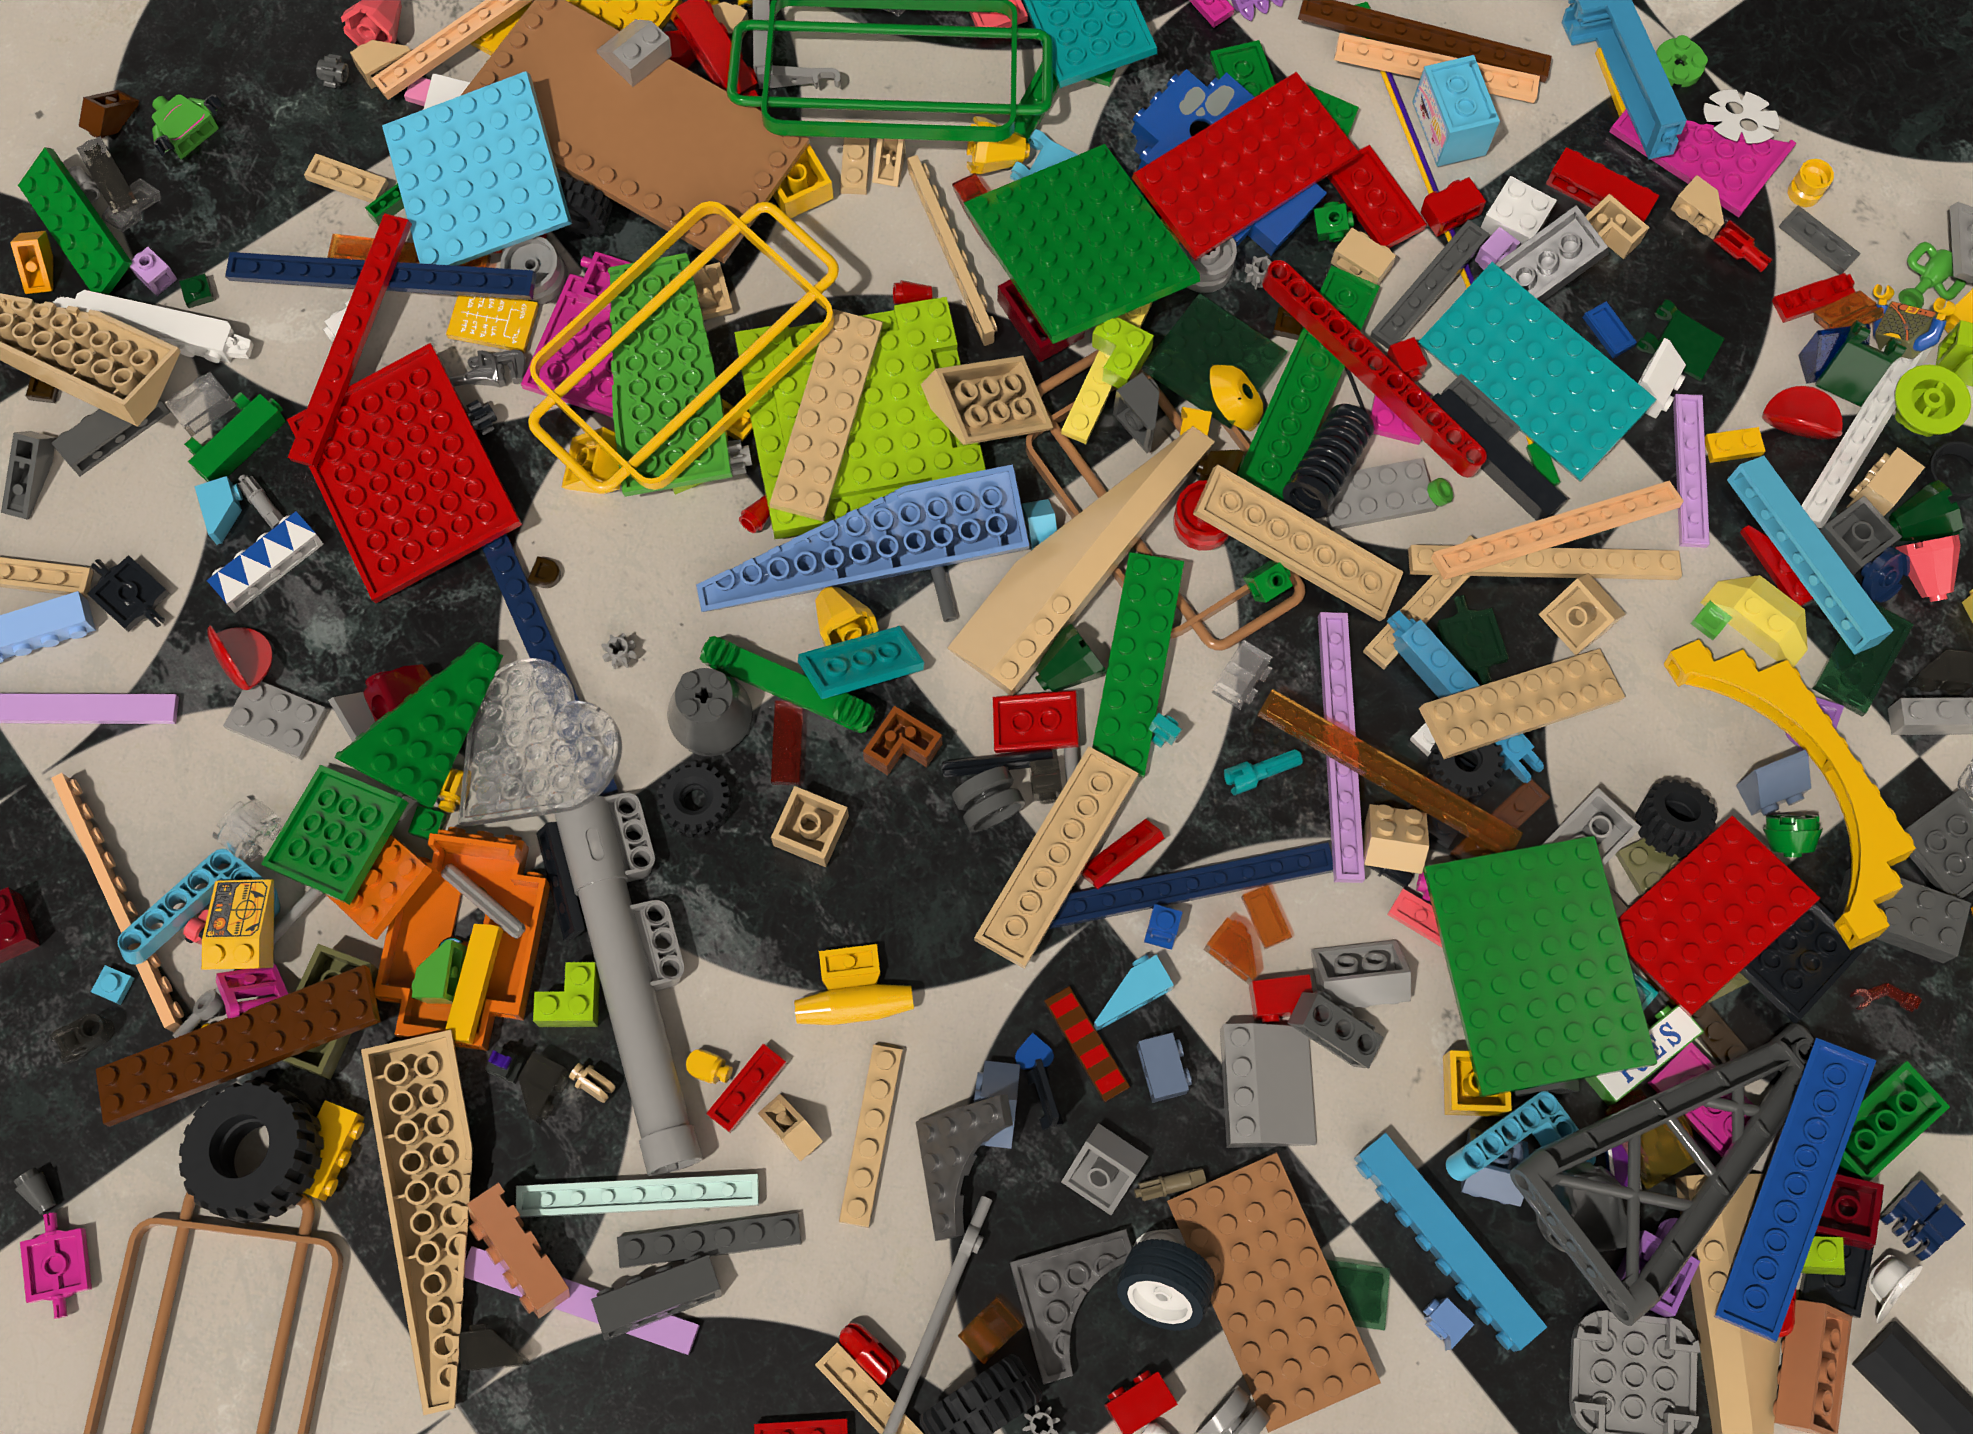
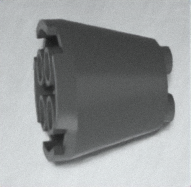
[667,668,753,756]

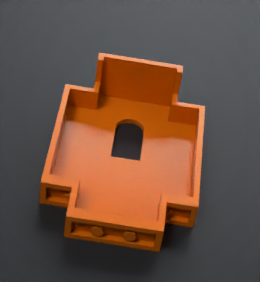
[374,827,550,1051]

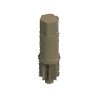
[1134,1168,1206,1201]

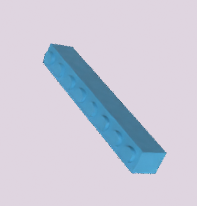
[1354,1133,1547,1352]

